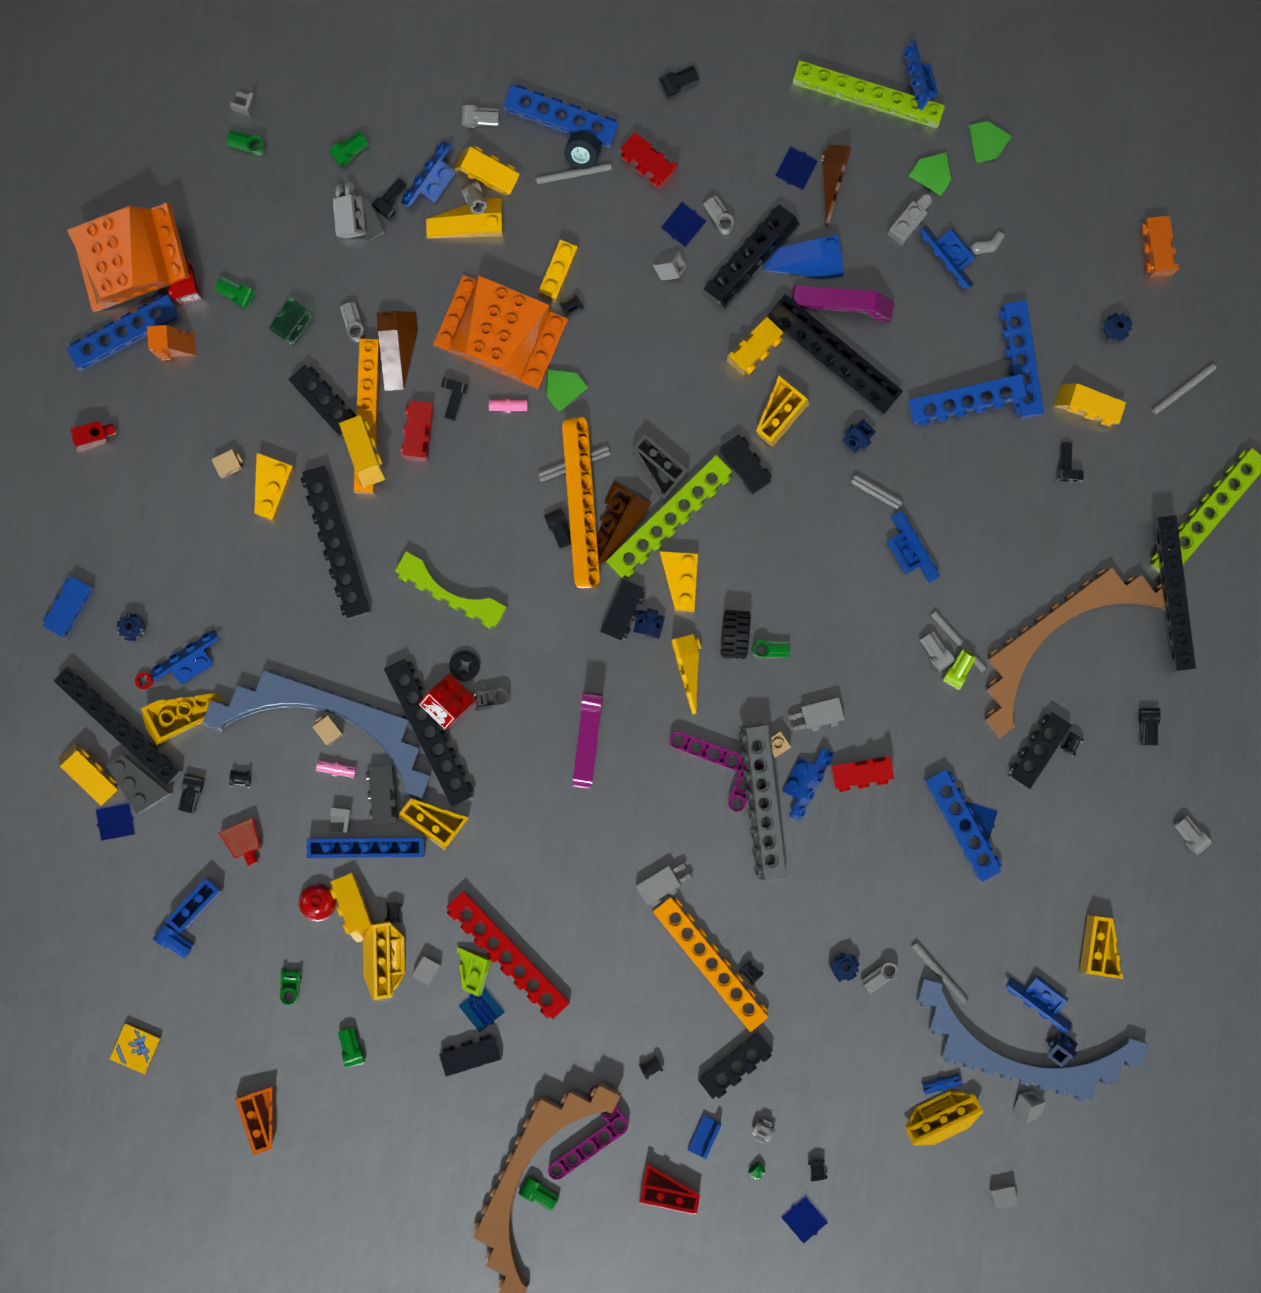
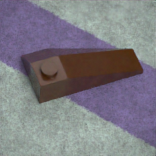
[820,145,852,227]
[376,311,418,392]
[596,481,651,564]

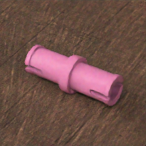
[489,398,527,413]
[316,759,356,778]

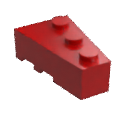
[620,132,678,190]
[401,401,434,462]
[830,756,894,792]
[639,1164,700,1215]

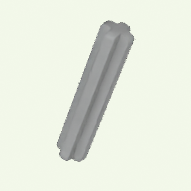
[851,474,903,510]

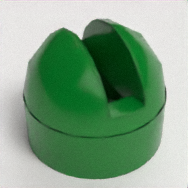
[748,1162,765,1179]

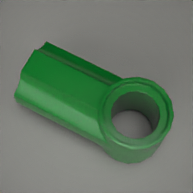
[226,129,266,156]
[329,131,369,167]
[214,276,255,309]
[751,640,790,658]
[338,1027,365,1068]
[518,1176,560,1211]

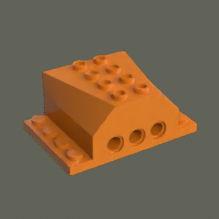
[67,203,190,312]
[433,275,568,390]

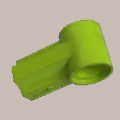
[943,649,977,690]

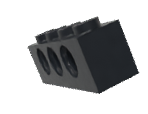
[288,364,357,438]
[1008,712,1072,790]
[698,1031,773,1099]

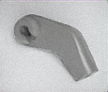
[969,231,1005,254]

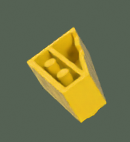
[1053,383,1126,427]
[339,415,385,488]
[254,453,295,522]
[659,551,698,613]

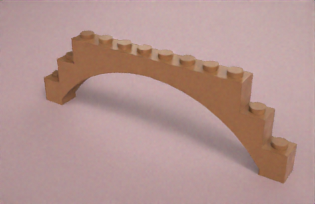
[985,568,1165,738]
[473,1083,622,1293]

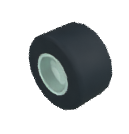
[564,131,601,169]

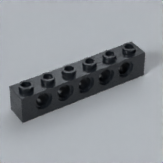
[703,204,800,309]

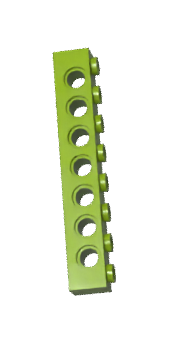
[792,60,945,128]
[1150,448,1261,574]
[606,455,732,579]

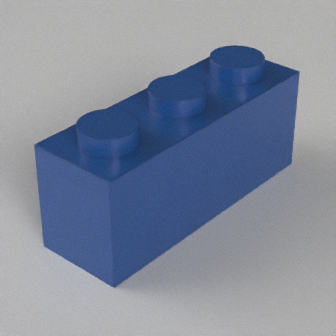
[43,576,94,638]
[165,877,223,934]

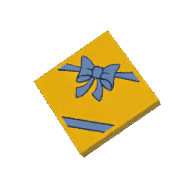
[110,1023,161,1074]

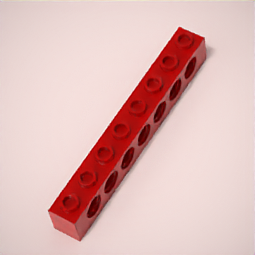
[446,891,570,1019]

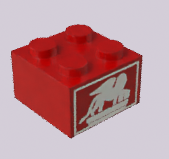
[167,256,202,305]
[419,673,477,730]

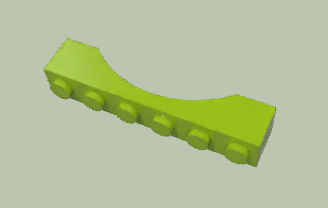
[395,551,507,629]

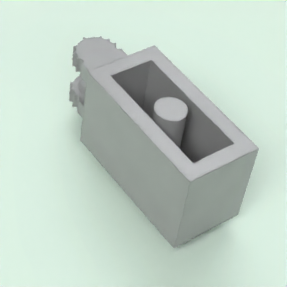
[333,182,366,238]
[887,194,932,246]
[788,698,845,732]
[636,862,693,907]

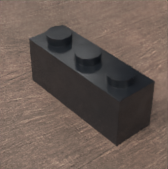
[720,434,772,496]
[600,579,646,642]
[439,1034,502,1077]

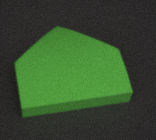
[969,121,1013,163]
[909,152,952,196]
[545,369,588,412]

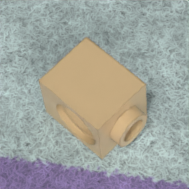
[211,450,243,478]
[313,715,343,746]
[770,731,791,758]

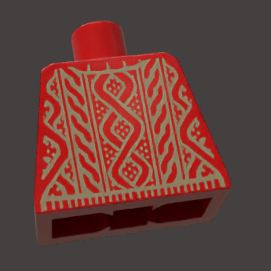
[70,421,116,453]
[218,818,262,866]

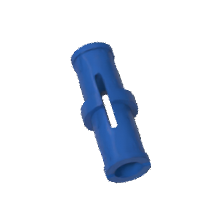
[922,1073,962,1095]

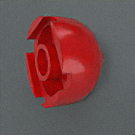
[298,883,337,922]

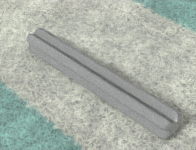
[538,445,610,482]

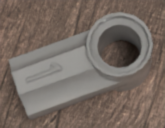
[461,105,499,128]
[460,181,487,215]
[703,195,734,234]
[340,302,366,342]
[919,631,955,672]
[1174,815,1212,856]
[861,961,898,994]

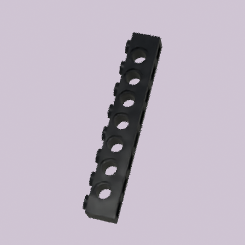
[767,294,903,414]
[300,465,371,619]
[1153,515,1196,672]
[384,659,474,807]
[54,667,183,785]

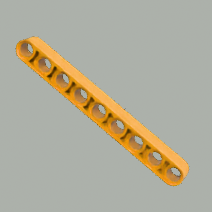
[562,417,600,588]

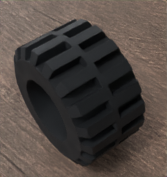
[720,610,751,659]

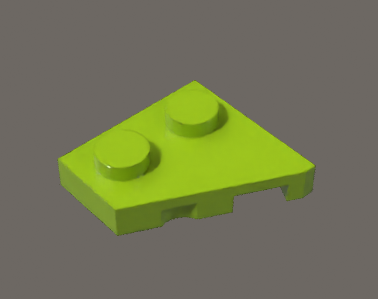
[457,946,492,996]

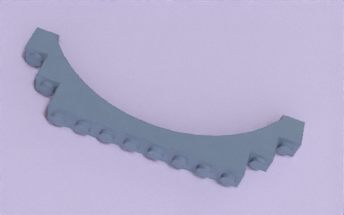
[203,670,430,801]
[916,978,1148,1102]

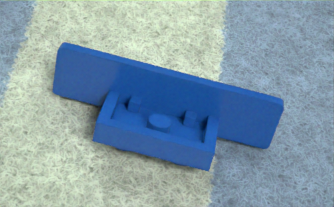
[903,40,938,110]
[401,141,456,207]
[919,226,976,289]
[886,510,940,583]
[150,630,219,685]
[782,748,834,822]
[1006,975,1072,1033]

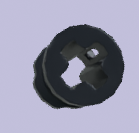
[559,294,584,318]
[1060,732,1085,757]
[229,769,251,788]
[384,902,403,923]
[738,960,764,985]
[639,1056,664,1080]
[808,1159,828,1181]

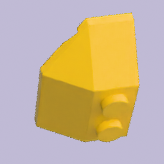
[363,922,405,1001]
[905,1090,983,1146]

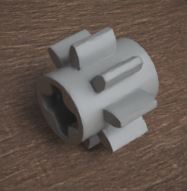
[752,1119,775,1143]

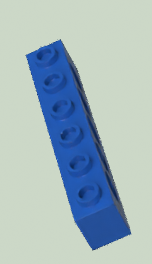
[503,84,619,148]
[66,294,181,371]
[999,300,1044,419]
[909,374,1027,426]
[924,769,1002,882]
[307,837,425,858]

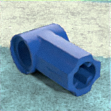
[153,923,194,959]

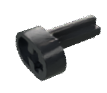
[371,178,407,221]
[441,377,469,421]
[1057,442,1084,483]

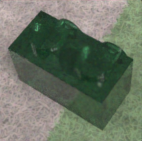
[268,298,314,346]

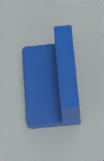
[688,1114,722,1160]

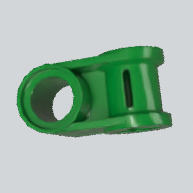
[280,967,302,1005]

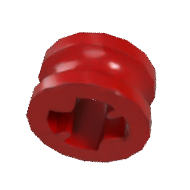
[135,672,154,690]

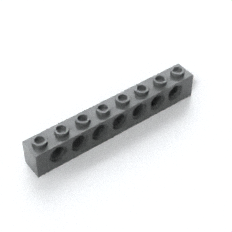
[738,723,786,881]

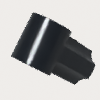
[659,66,700,97]
[544,508,571,549]
[1138,707,1161,745]
[178,773,205,814]

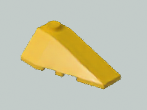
[426,198,503,238]
[671,634,701,715]
[141,693,222,747]

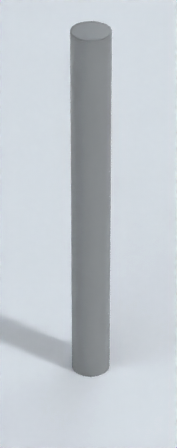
[536,162,612,184]
[1152,363,1217,415]
[931,611,987,672]
[912,942,968,1005]

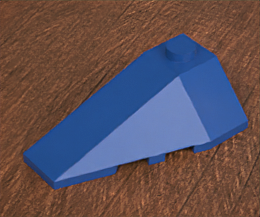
[764,235,844,279]

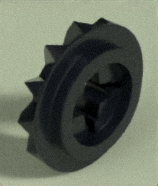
[449,650,480,681]

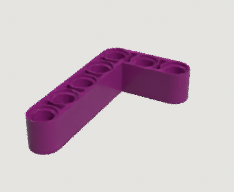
[791,286,894,322]
[572,692,603,788]
[669,732,759,812]
[548,1083,628,1180]

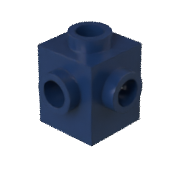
[1100,312,1133,343]
[842,419,876,453]
[633,608,665,639]
[116,613,145,641]
[828,952,860,982]
[1046,1032,1078,1067]

